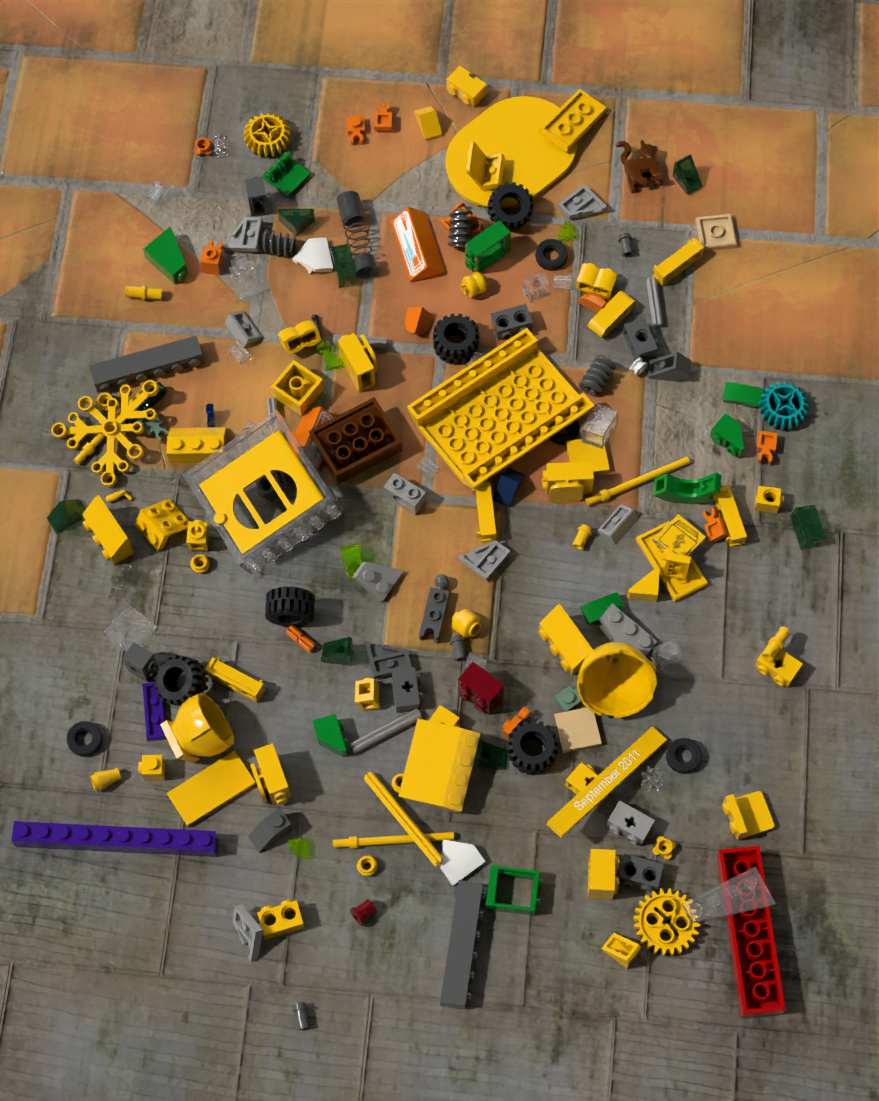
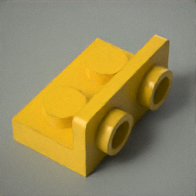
[661,543,691,580]

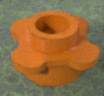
[195,138,212,155]

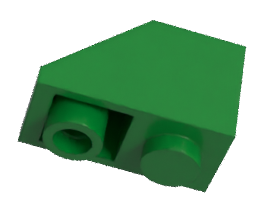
[710,413,744,459]
[313,714,350,757]

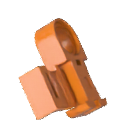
[440,202,483,235]

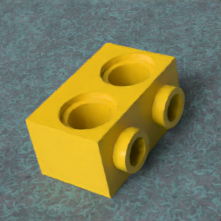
[257,899,305,940]

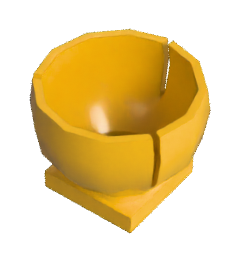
[160,693,234,763]

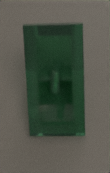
[672,154,703,195]
[278,209,315,237]
[47,499,86,534]
[321,637,354,666]
[475,739,508,770]

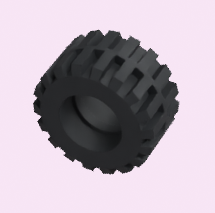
[487,182,534,231]
[433,314,479,365]
[265,587,315,627]
[154,655,209,706]
[508,720,558,775]

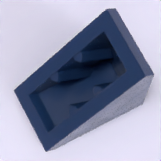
[493,468,526,507]

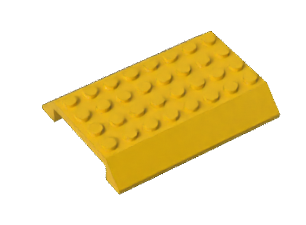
[407,328,595,489]

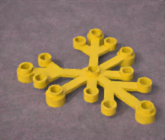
[51,380,159,487]

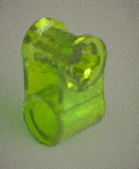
[340,543,362,582]

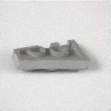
[599,603,657,656]

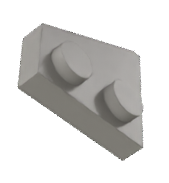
[557,184,607,219]
[223,217,263,252]
[458,540,510,581]
[352,562,403,601]
[233,904,263,962]

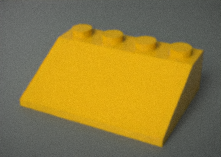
[398,719,480,813]

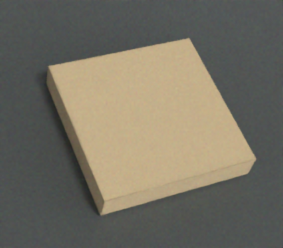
[695,214,737,251]
[554,707,602,753]

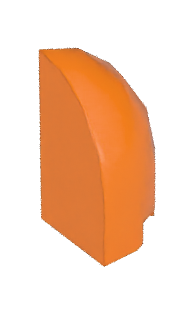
[577,293,610,314]
[405,307,433,335]

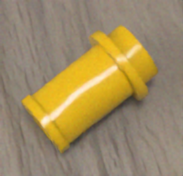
[572,524,592,550]

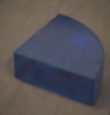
[206,404,215,427]

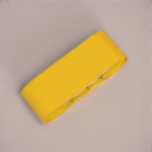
[588,290,636,339]

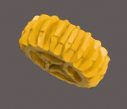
[244,112,291,158]

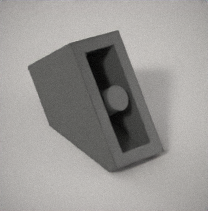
[647,352,691,382]
[248,808,293,853]

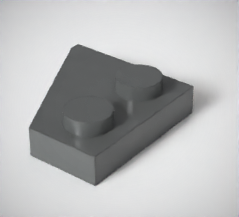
[365,642,412,679]

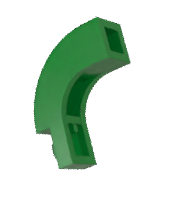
[653,473,722,504]

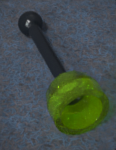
[311,314,331,355]

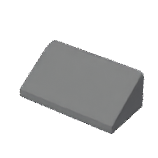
[225,311,262,349]
[597,504,638,545]

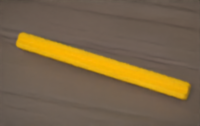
[364,772,443,866]

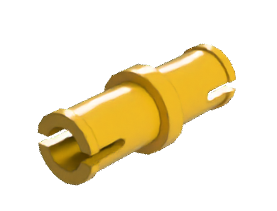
[125,285,163,300]
[761,626,791,662]

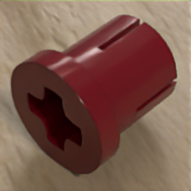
[350,899,377,926]

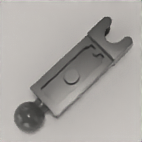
[419,574,449,643]

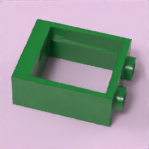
[465,220,511,272]
[486,865,543,916]

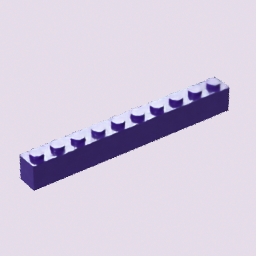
[11,821,218,857]

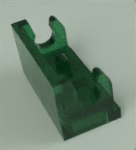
[330,244,356,288]
[790,505,826,550]

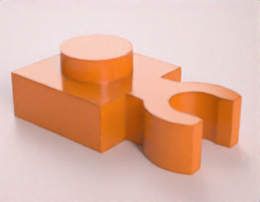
[374,102,392,131]
[346,115,365,145]
[756,431,778,465]
[703,507,728,543]
[502,706,530,740]

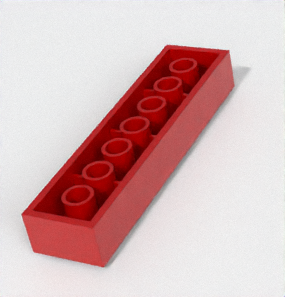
[716,846,786,1019]

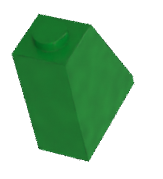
[143,227,188,284]

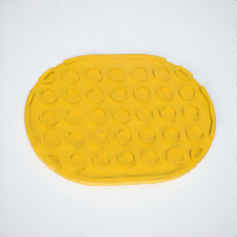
[446,96,577,210]

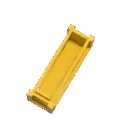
[652,237,704,286]
[472,482,496,543]
[712,486,747,547]
[205,657,265,703]

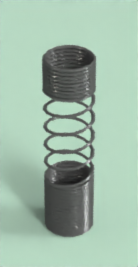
[337,191,377,279]

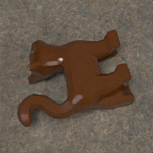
[616,140,664,193]

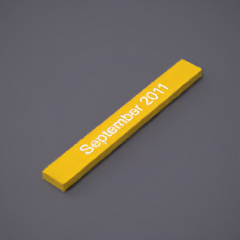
[546,726,667,838]

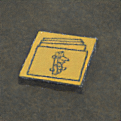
[653,513,707,557]

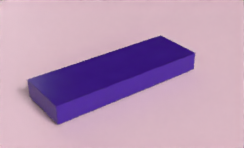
[142,682,167,742]

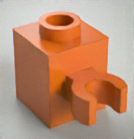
[200,240,224,275]

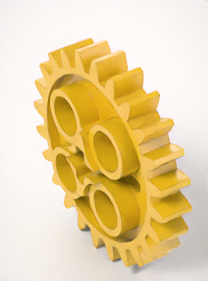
[633,888,700,956]

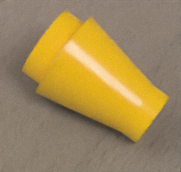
[90,768,121,791]

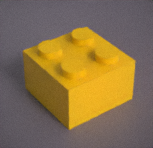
[271,360,324,416]
[588,849,619,900]

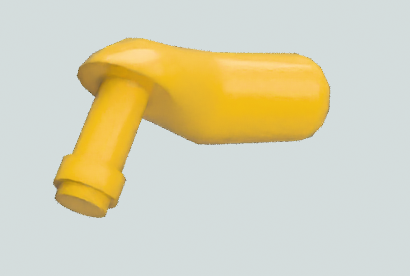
[106,490,133,503]

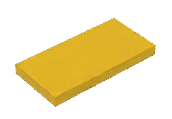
[538,89,607,152]
[636,521,708,602]
[167,750,256,827]

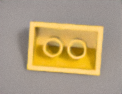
[167,427,227,463]
[82,495,134,565]
[538,604,593,675]

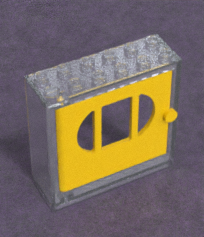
[183,410,345,575]

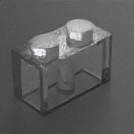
[580,404,618,449]

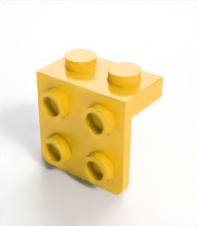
[466,142,505,190]
[134,499,190,551]
[722,791,774,840]

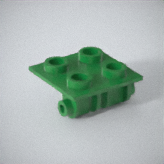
[261,152,311,197]

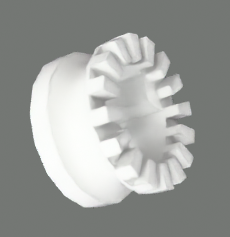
[629,357,648,376]

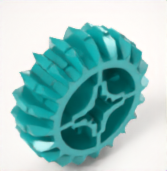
[759,381,810,430]

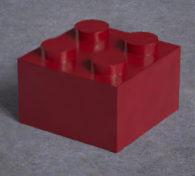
[458,662,504,715]

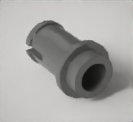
[618,233,634,257]
[449,635,467,661]
[292,1002,310,1030]

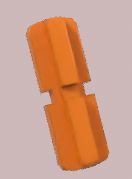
[286,625,316,653]

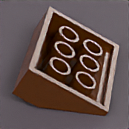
[309,397,403,485]

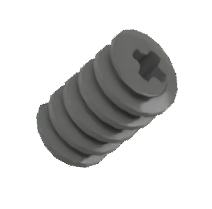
[448,210,472,249]
[256,229,296,257]
[579,355,616,396]

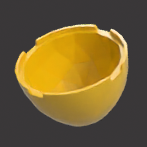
[577,642,657,718]

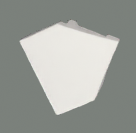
[292,238,333,274]
[439,839,486,885]

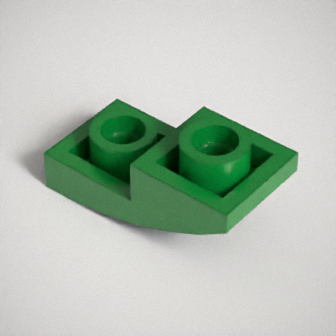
[722,382,765,408]
[580,592,625,625]

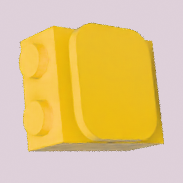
[338,333,378,392]
[542,461,594,503]
[250,743,291,805]

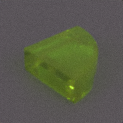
[558,221,576,243]
[324,351,344,371]
[288,838,310,859]

